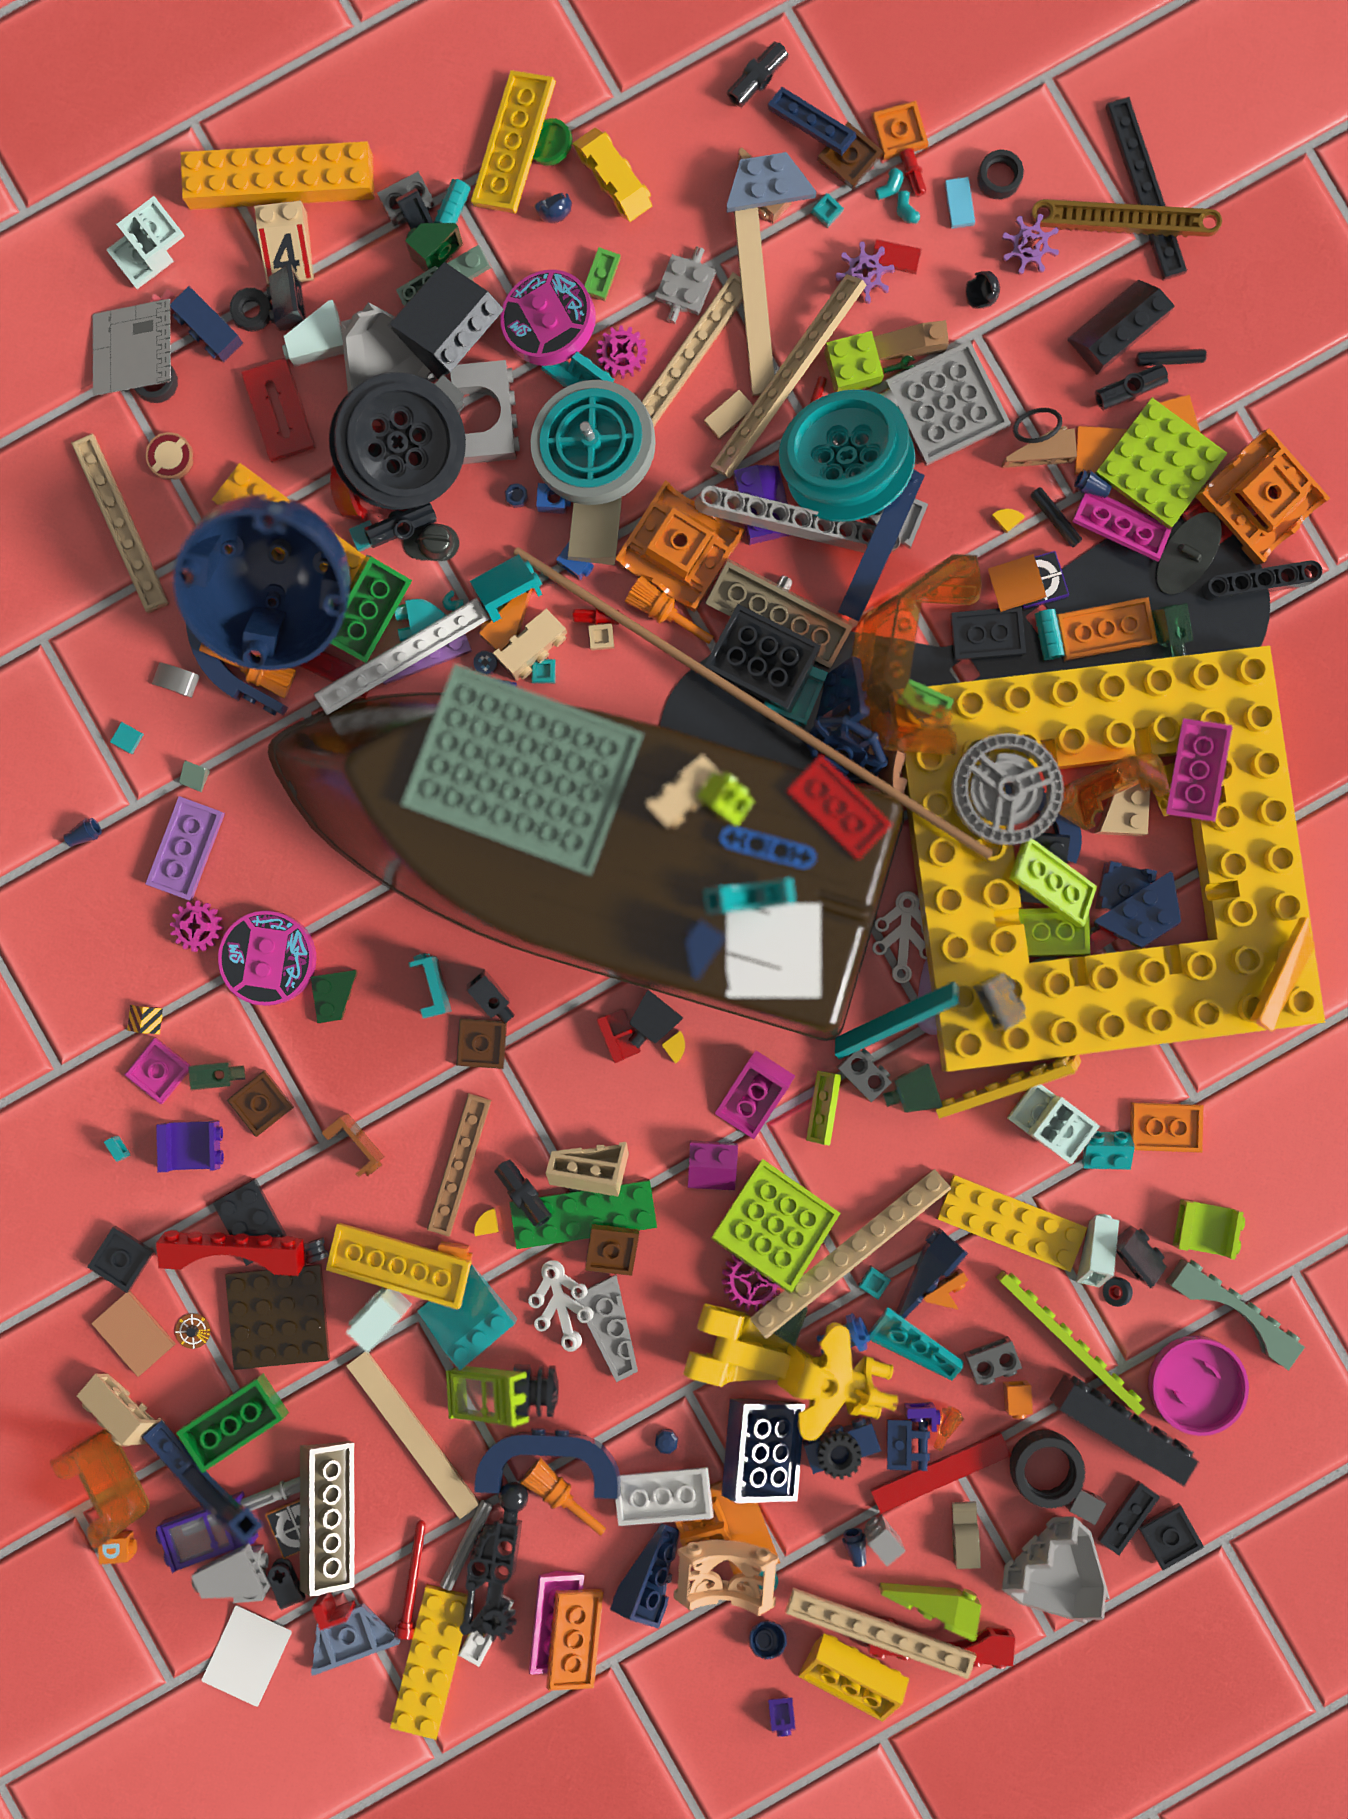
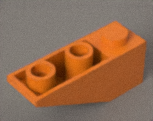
[479,589,532,651]

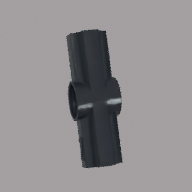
[727,41,789,108]
[1095,363,1169,411]
[364,503,437,548]
[494,1159,552,1228]

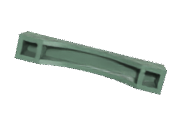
[1165,1259,1305,1371]

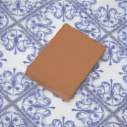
[91,1291,176,1377]

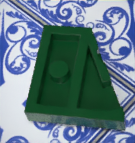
[311,970,358,1024]

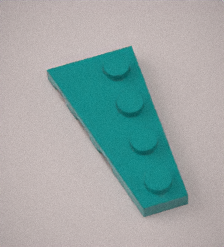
[869,1307,964,1381]

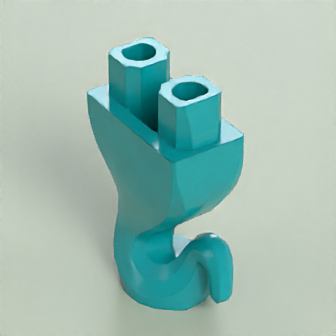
[395,590,465,642]

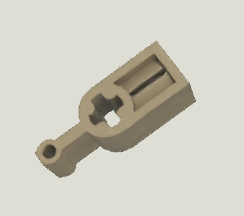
[952,1501,981,1569]

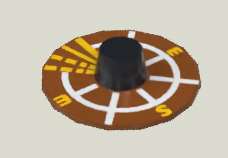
[175,1313,211,1349]

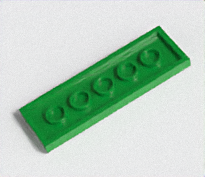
[510,1180,657,1249]

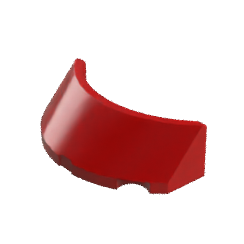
[330,425,382,522]

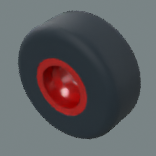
[1103,1277,1133,1307]

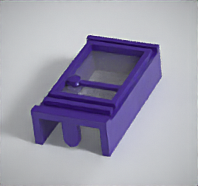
[156,1491,259,1573]

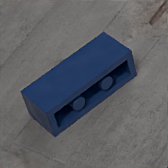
[170,286,243,362]
[802,1417,881,1474]

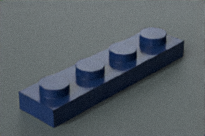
[768,87,856,155]

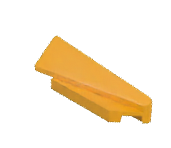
[1250,917,1315,1032]

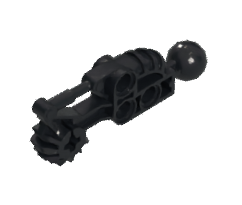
[460,1482,528,1642]

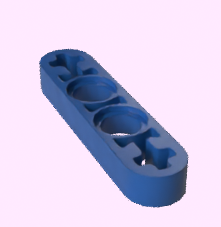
[720,827,816,869]

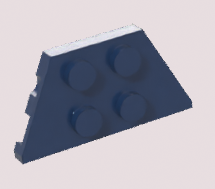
[1094,871,1181,949]

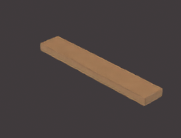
[427,1093,492,1237]

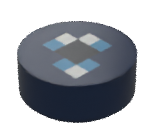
[473,651,498,675]

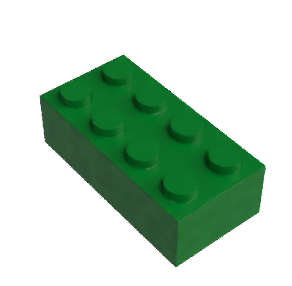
[331,555,412,663]
[176,1373,289,1473]

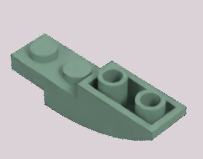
[396,245,491,306]

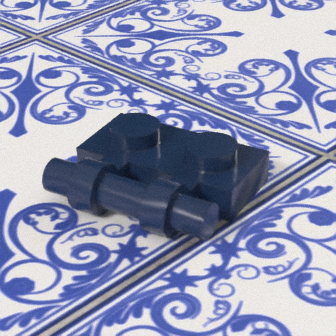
[887,1419,930,1471]

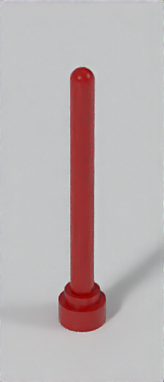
[394,1520,426,1640]

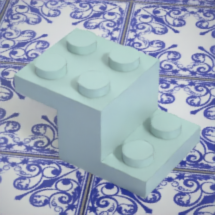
[107,196,185,289]
[1007,1085,1100,1165]

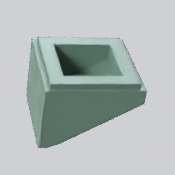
[179,760,210,792]

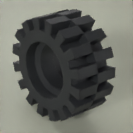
[817,1431,862,1480]

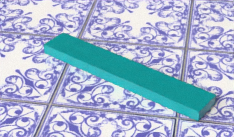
[834,981,959,1059]

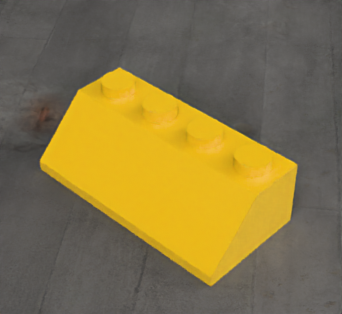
[798,1633,909,1722]

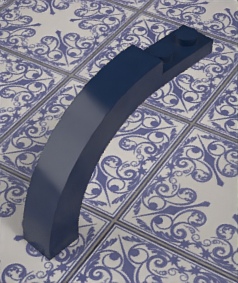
[838,470,925,622]
[186,624,288,716]
[142,1421,264,1544]

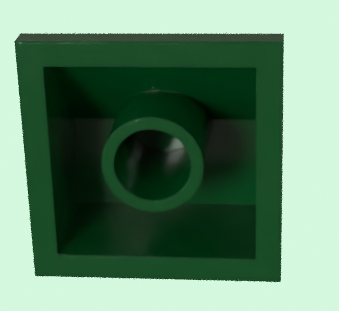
[405,223,463,272]

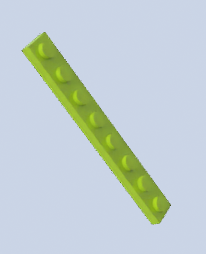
[996,1271,1145,1416]

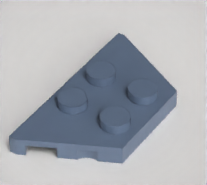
[726,152,816,212]
[311,1603,400,1676]

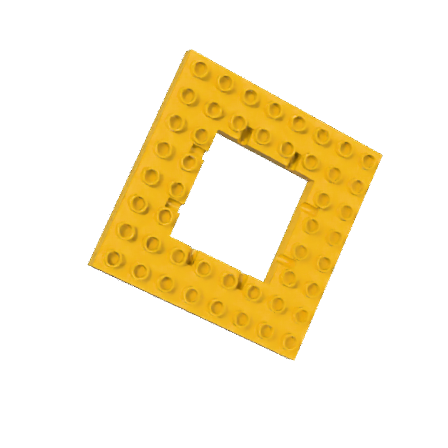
[891,645,1325,1072]

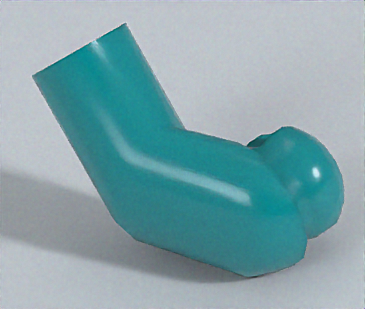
[875,168,903,200]
[897,191,920,224]

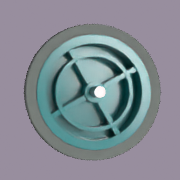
[531,380,656,505]

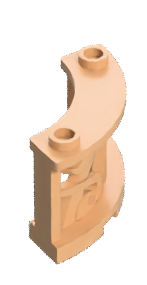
[674,1540,779,1616]

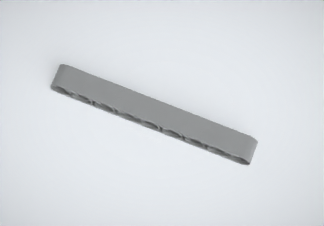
[695,486,901,554]

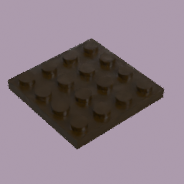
[225,1264,330,1370]

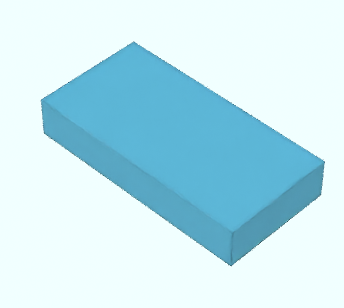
[944,177,975,229]

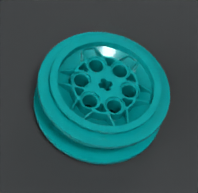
[779,390,915,522]

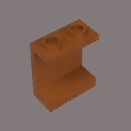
[322,1114,384,1177]

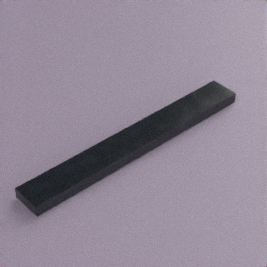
[1105,97,1187,280]

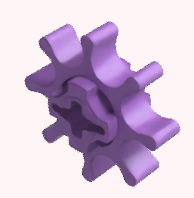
[1002,214,1059,275]
[836,241,894,304]

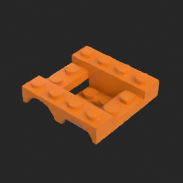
[1195,428,1330,565]
[615,480,745,613]

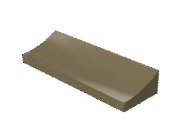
[568,497,622,565]
[705,558,853,668]
[300,1441,354,1597]

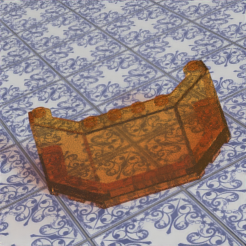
[848,554,982,755]

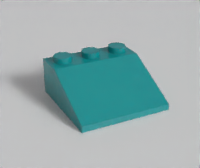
[417,1265,517,1370]

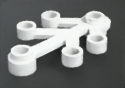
[872,892,927,983]
[528,1260,593,1352]

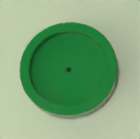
[533,118,573,166]

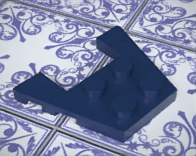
[817,656,869,741]

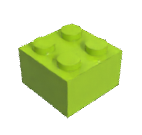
[824,331,884,392]

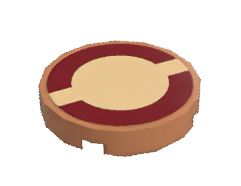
[145,432,193,480]

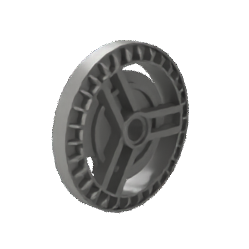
[951,734,1063,845]

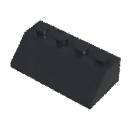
[1067,280,1175,375]

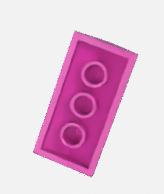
[1072,493,1172,561]
[1166,718,1233,821]
[529,1571,584,1675]

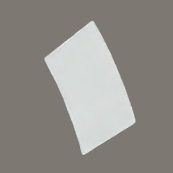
[202,1606,292,1707]

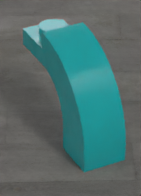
[704,878,795,915]

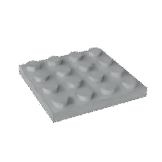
[885,341,1011,466]

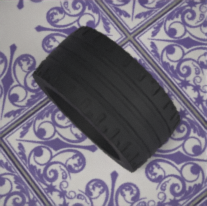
[1009,1430,1085,1509]

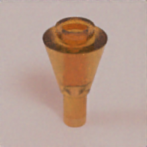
[933,1406,964,1451]

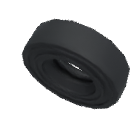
[230,288,272,331]

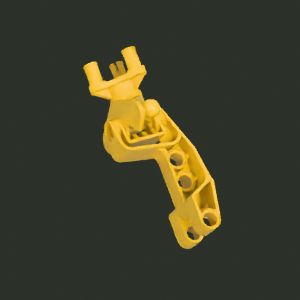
[683,1304,898,1440]

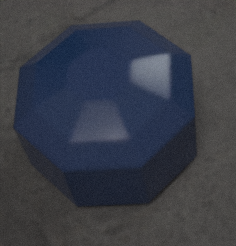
[505,483,528,508]
[655,1429,678,1454]

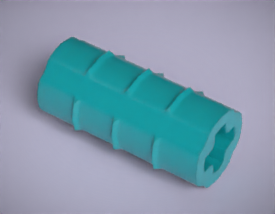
[434,179,471,224]
[1034,609,1065,660]

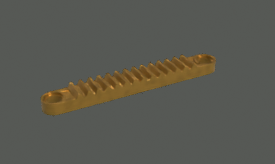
[1031,199,1222,237]

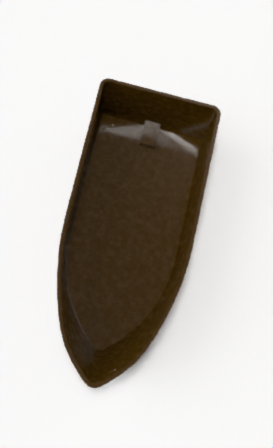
[268,692,904,1041]

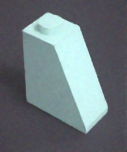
[282,300,344,366]
[1076,1214,1119,1287]

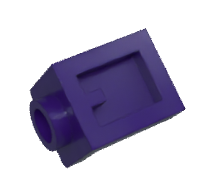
[904,1402,941,1432]
[768,1698,796,1737]

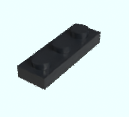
[1098,1480,1160,1555]

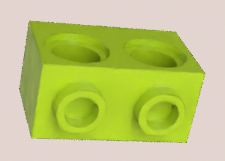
[696,771,754,826]

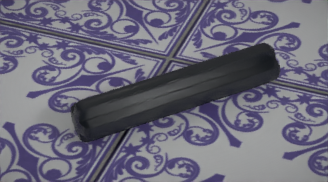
[1136,349,1207,366]
[1031,487,1082,547]

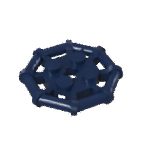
[804,715,888,785]

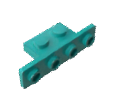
[541,352,615,388]

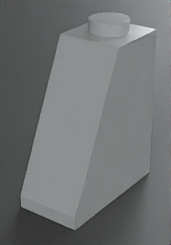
[191,1543,270,1599]

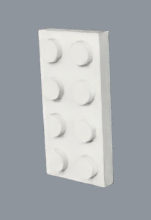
[616,1467,713,1526]

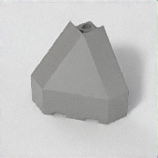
[341,302,437,392]
[1002,1517,1110,1624]

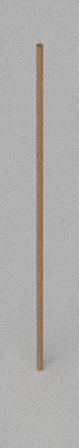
[513,547,993,860]

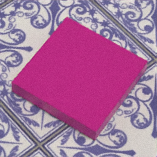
[124,1038,193,1104]

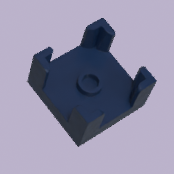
[1095,861,1157,911]

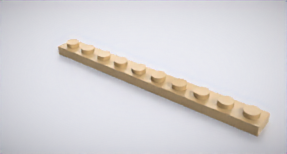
[710,274,867,478]
[750,1169,951,1339]

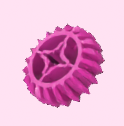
[722,1254,781,1312]

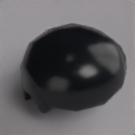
[966,271,1000,309]

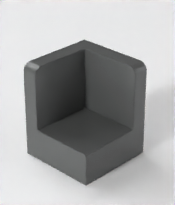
[1065,1490,1106,1525]

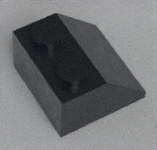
[266,264,306,331]
[1116,1226,1167,1288]

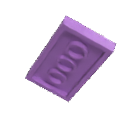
[146,796,225,901]

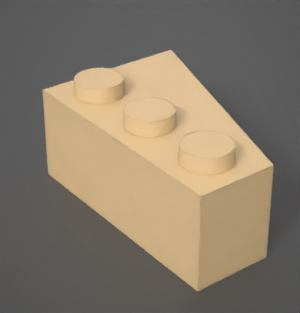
[493,608,567,681]
[646,754,722,829]
[1094,762,1151,836]
[546,1142,629,1197]
[77,1374,165,1446]

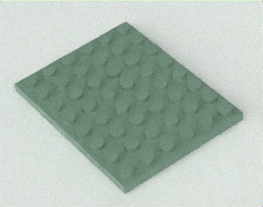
[402,664,643,876]

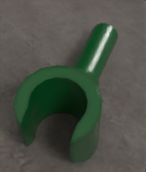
[883,355,916,374]

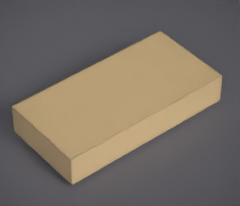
[704,390,753,440]

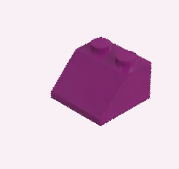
[688,1140,738,1190]

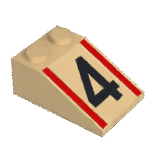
[255,201,314,285]

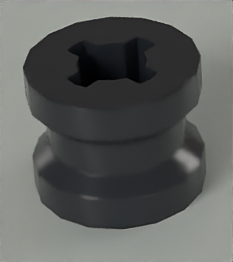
[304,1237,329,1264]

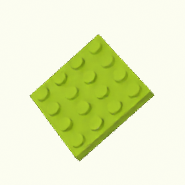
[1095,398,1227,530]
[710,1159,840,1294]

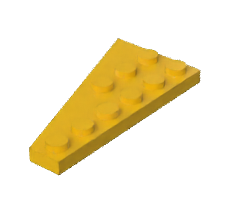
[936,1055,1081,1119]

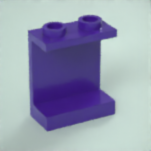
[156,1121,224,1172]

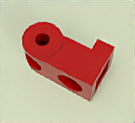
[1077,924,1118,957]

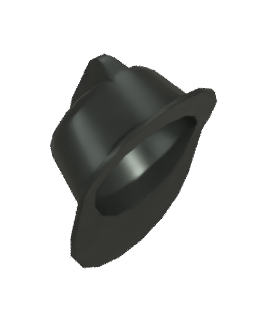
[403,524,460,561]

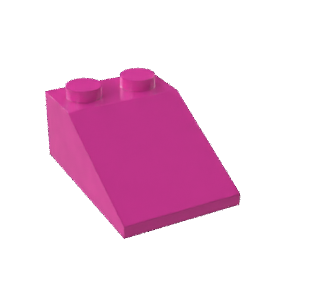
[715,1050,795,1139]

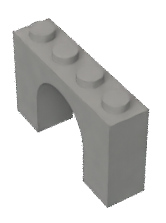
[450,360,520,464]

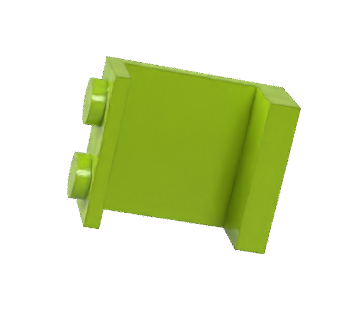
[1172,1199,1245,1260]

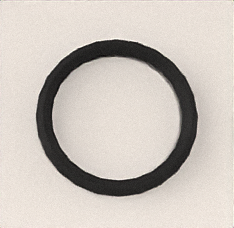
[1013,408,1062,443]

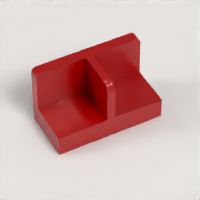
[597,1009,641,1063]

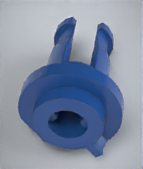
[816,1313,870,1354]

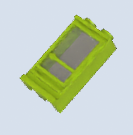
[446,1366,529,1427]

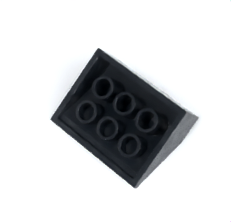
[388,262,504,379]
[705,604,822,713]

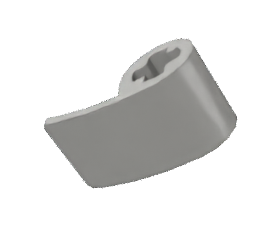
[152,662,200,698]

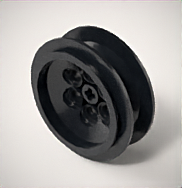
[329,372,466,510]

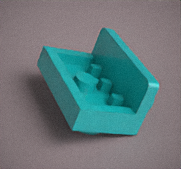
[1082,1131,1135,1170]

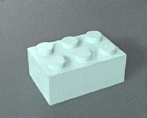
[346,1287,412,1353]

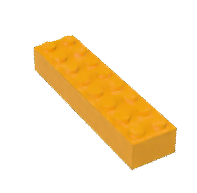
[180,141,374,210]

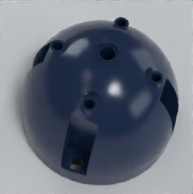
[174,494,350,670]

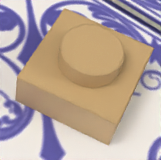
[589,624,614,651]

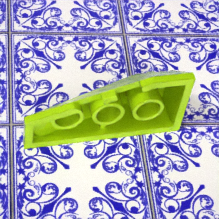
[879,1583,981,1641]

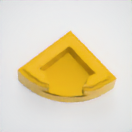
[991,509,1025,534]
[662,1031,685,1064]
[475,1208,499,1236]

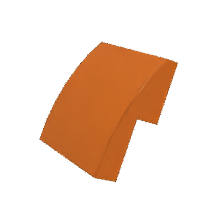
[988,554,1047,612]
[675,1497,732,1547]

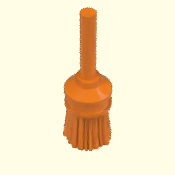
[624,575,714,644]
[199,643,296,699]
[520,1457,606,1536]

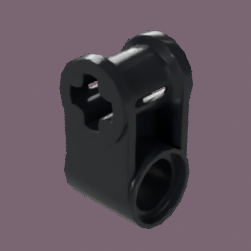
[268,1558,306,1610]

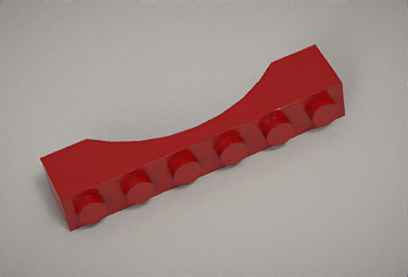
[156,1230,305,1276]
[867,1617,1016,1669]

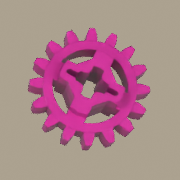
[597,325,647,379]
[170,901,224,952]

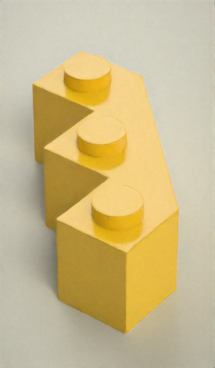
[572,127,652,222]

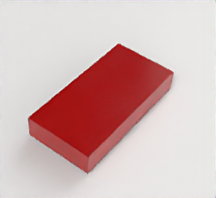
[871,239,921,274]

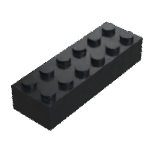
[1050,1375,1199,1487]

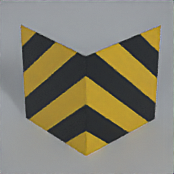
[127,1005,163,1034]

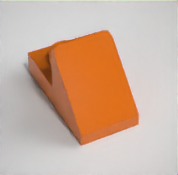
[922,1269,968,1309]

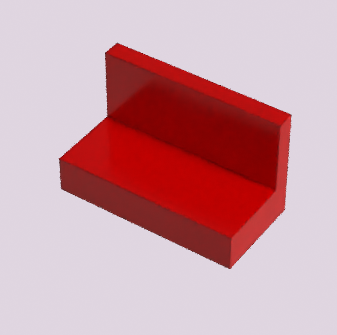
[312,1592,356,1631]

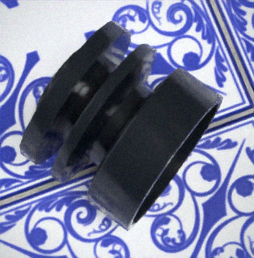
[513,1364,559,1417]

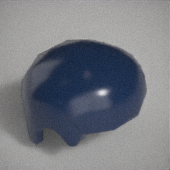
[534,193,572,223]
[749,1621,787,1660]

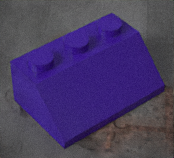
[733,465,790,545]

